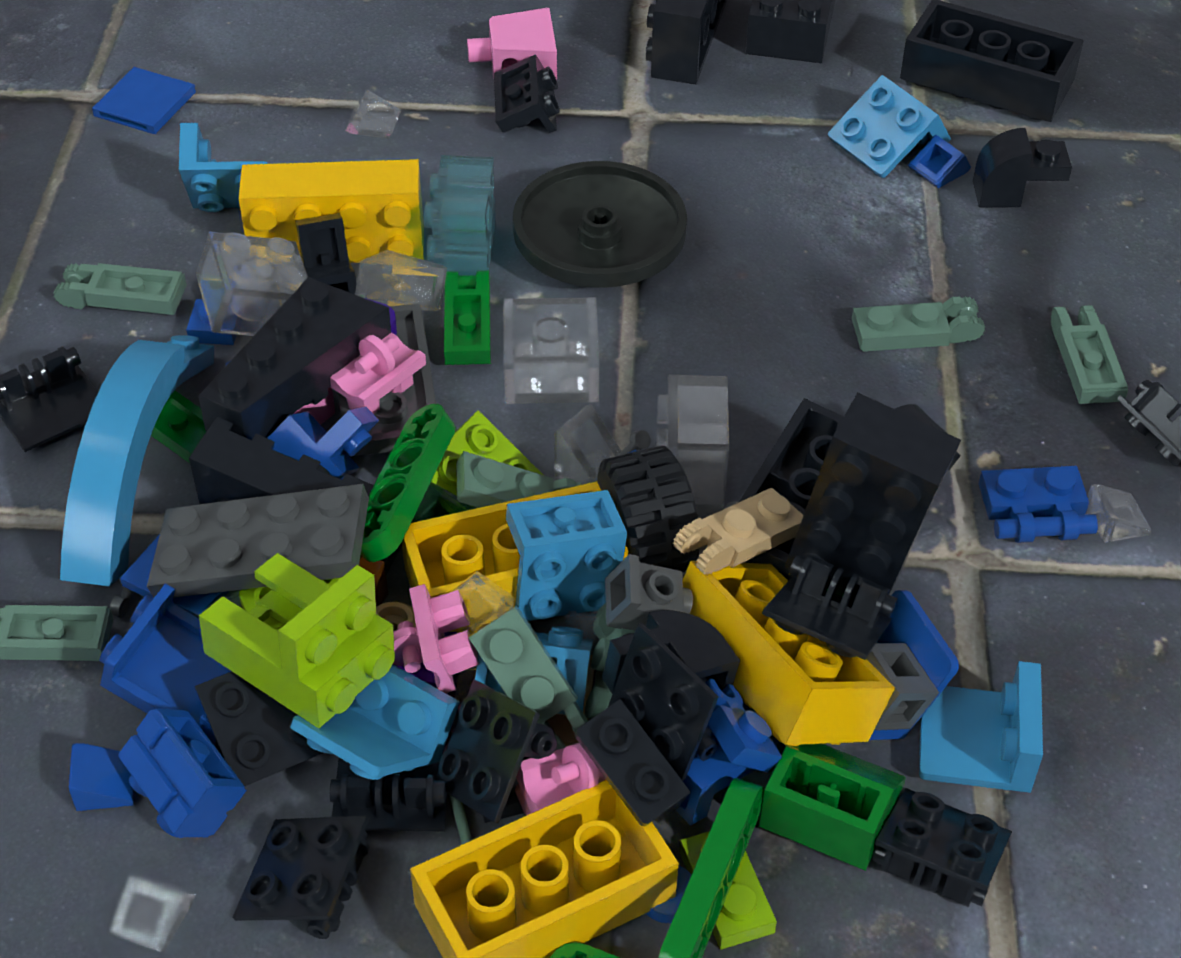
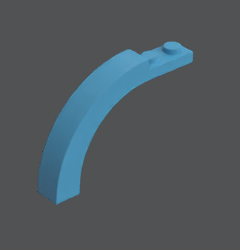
[60,335,214,587]

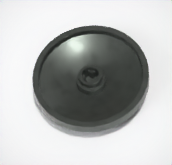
[513,161,687,288]

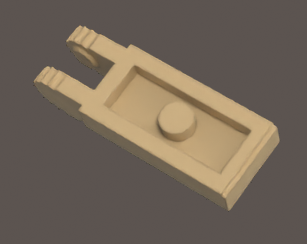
[673,488,803,575]

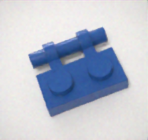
[978,466,1098,543]

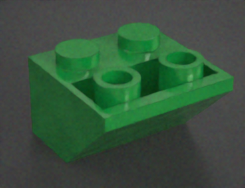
[759,744,906,871]

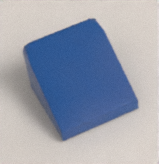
[908,135,971,188]
[69,743,134,811]

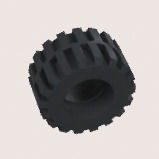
[597,445,700,572]

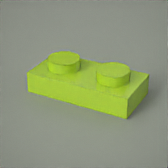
[679,831,777,950]

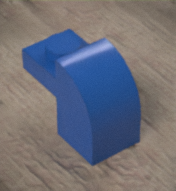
[268,407,379,479]

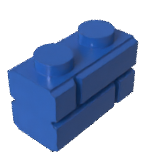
[118,708,247,838]

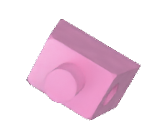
[467,8,557,80]

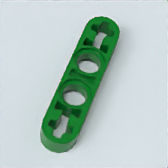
[361,404,456,562]
[658,778,764,958]

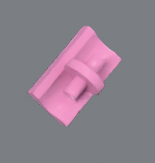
[330,332,426,414]
[393,584,479,693]
[515,743,606,815]

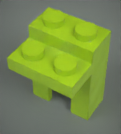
[199,553,395,729]

